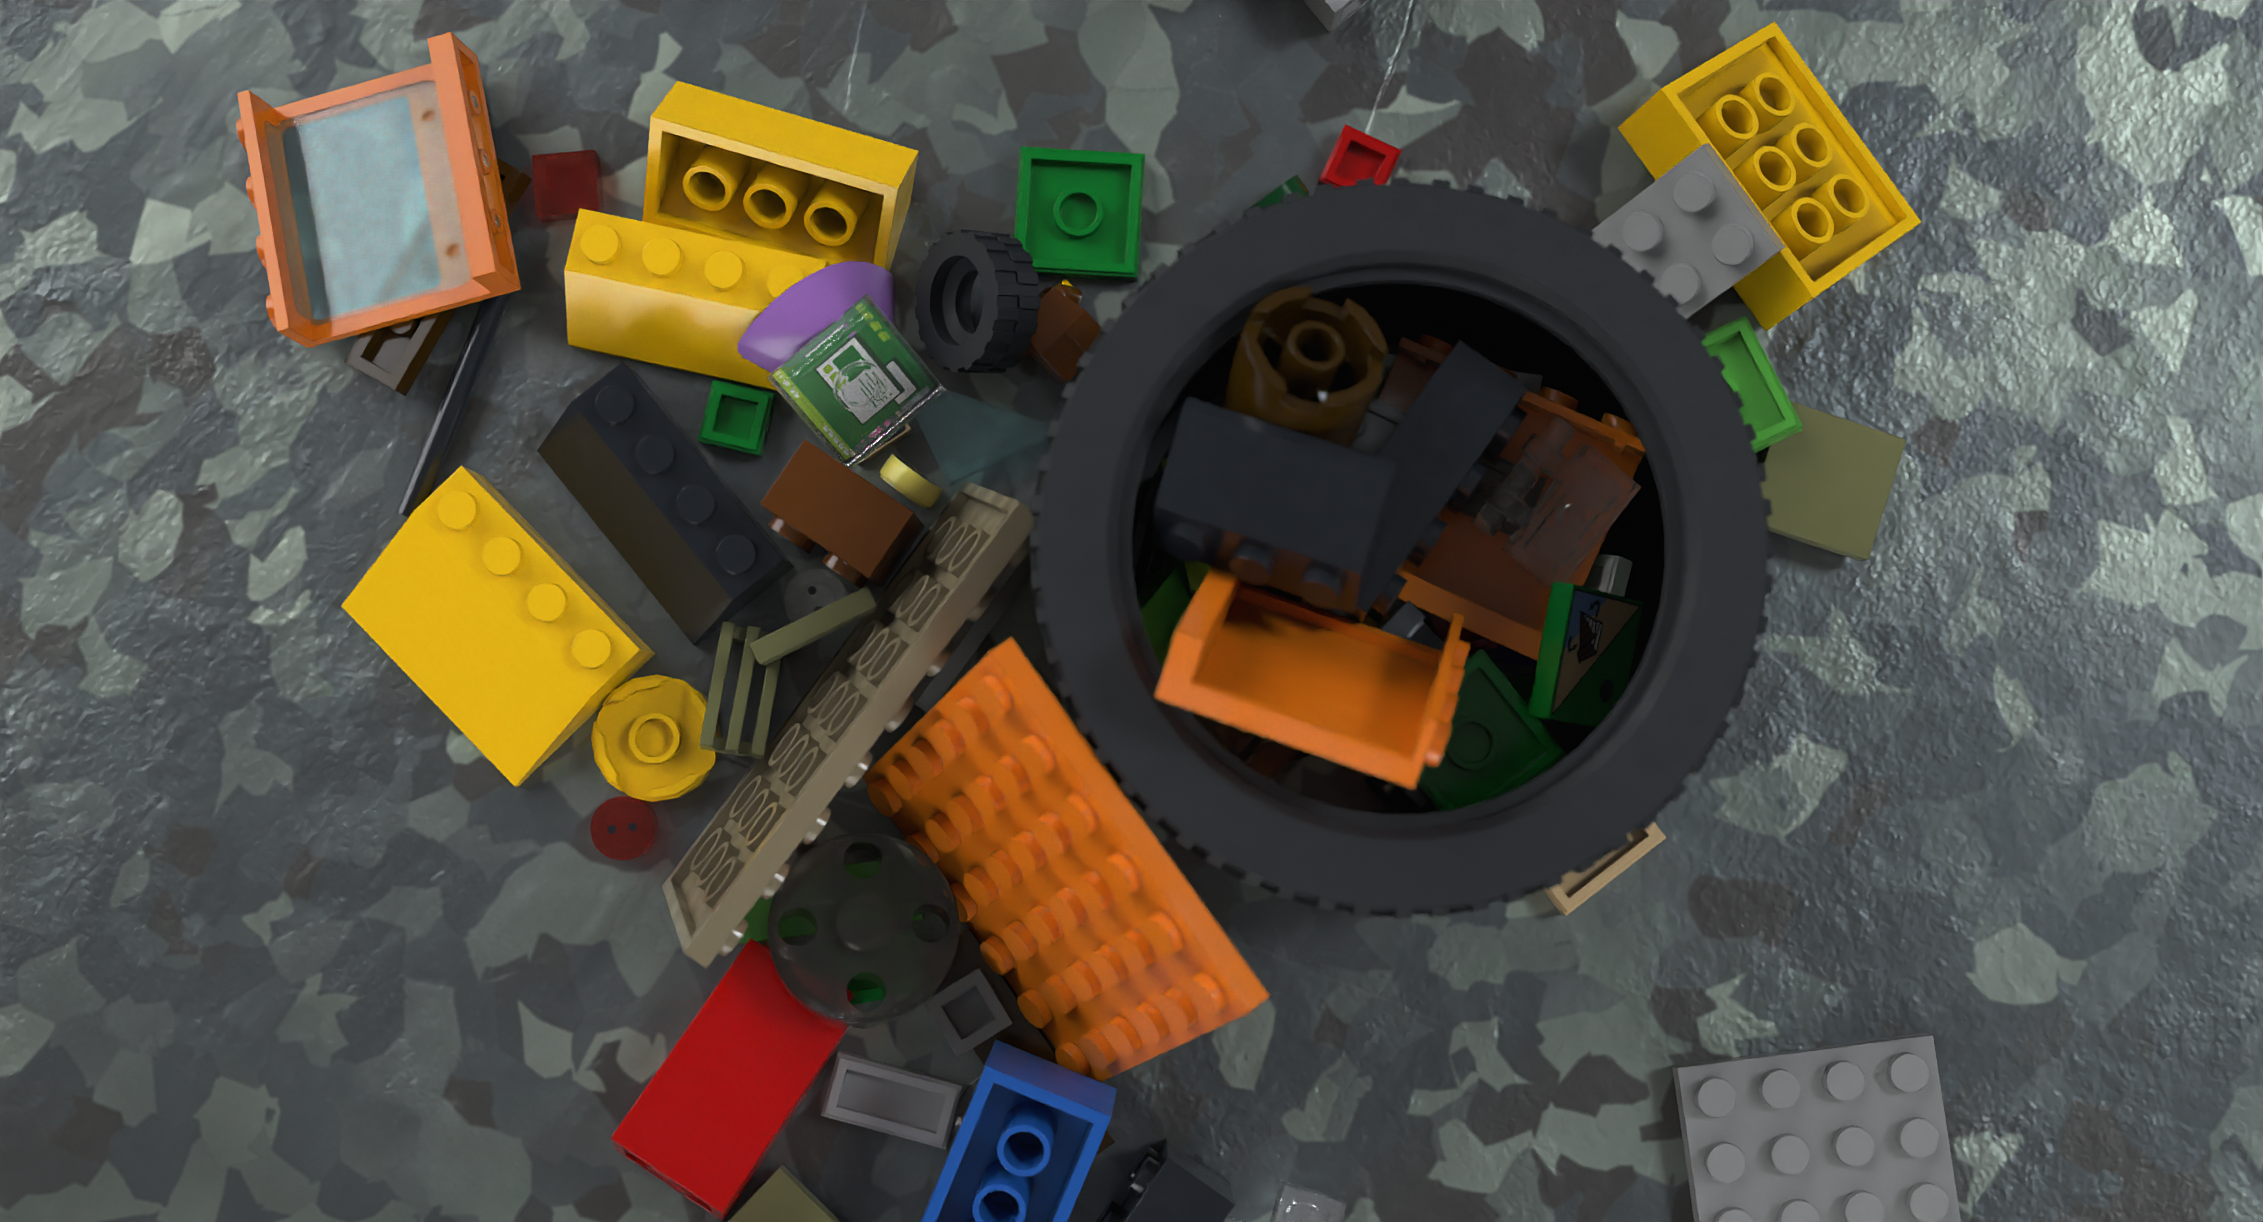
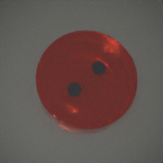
[590,796,659,860]

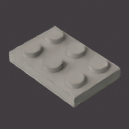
[1592,143,1785,320]

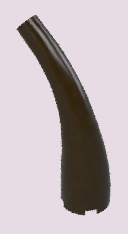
[1222,287,1388,761]

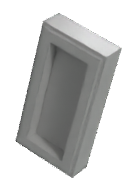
[821,1050,964,1149]

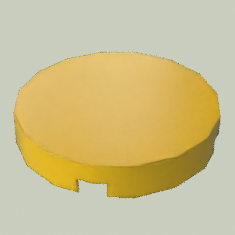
[591,674,722,802]

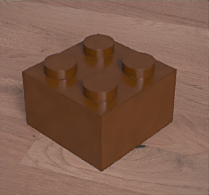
[760,439,925,589]

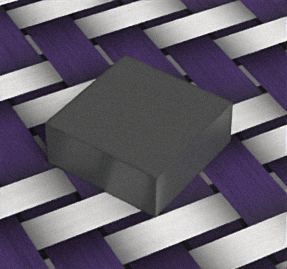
[924,966,1014,1058]

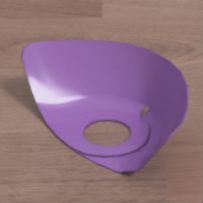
[738,261,896,374]

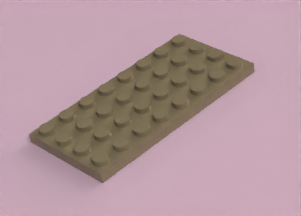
[662,480,1034,968]

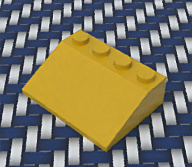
[1618,21,1921,331]
[341,465,655,787]

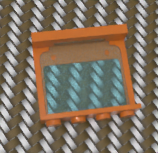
[236,32,521,348]

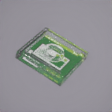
[767,293,946,470]

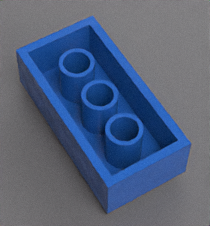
[920,1039,1117,1222]

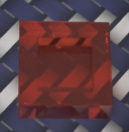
[532,149,604,223]

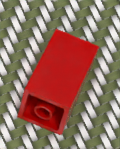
[610,938,859,1222]

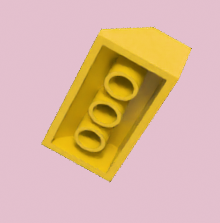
[642,81,919,272]
[564,208,830,392]

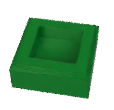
[698,380,777,458]

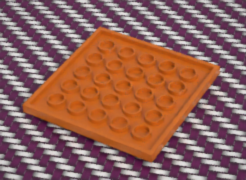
[862,638,1269,1082]

